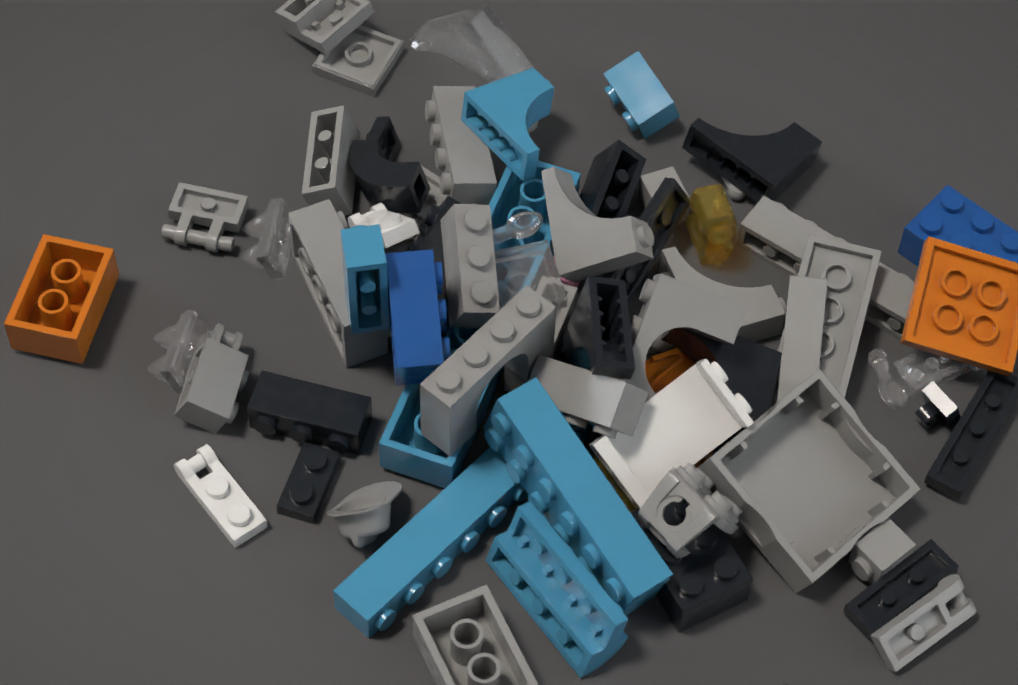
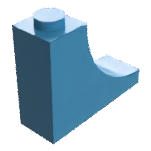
[461,67,554,182]

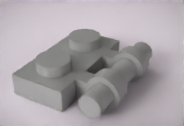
[161,182,249,253]

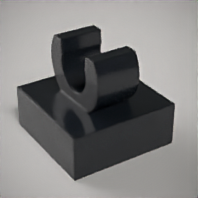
[915,381,961,431]

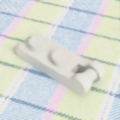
[348,203,420,248]
[173,444,268,548]

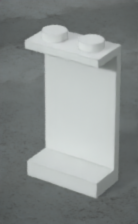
[588,359,754,509]

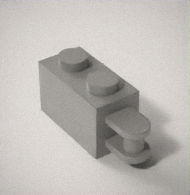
[174,323,249,434]

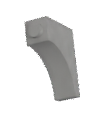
[541,167,654,282]
[659,246,786,342]

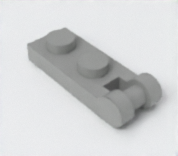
[870,574,977,672]

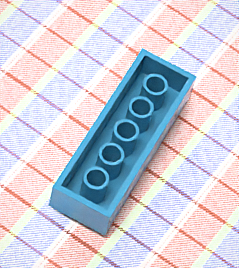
[483,377,673,616]

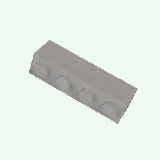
[425,86,497,205]

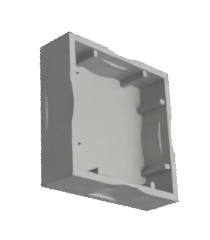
[698,368,920,593]

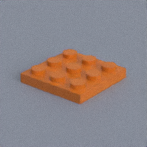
[900,236,1018,376]

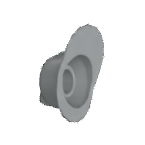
[326,481,403,548]

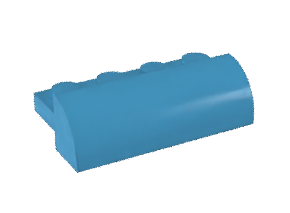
[485,501,629,678]

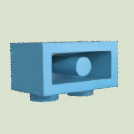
[603,51,680,139]

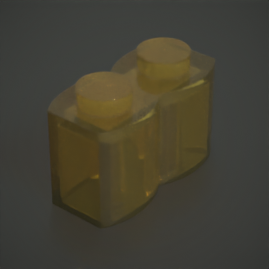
[686,183,738,266]

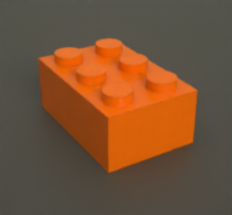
[4,234,119,364]

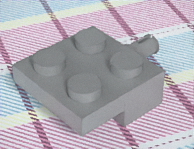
[275,0,375,54]

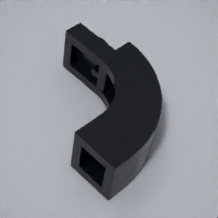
[349,116,430,214]

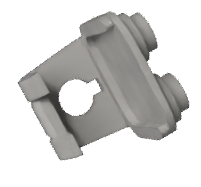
[638,462,743,558]

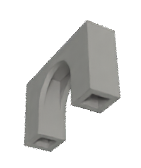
[615,273,747,402]
[420,285,556,456]

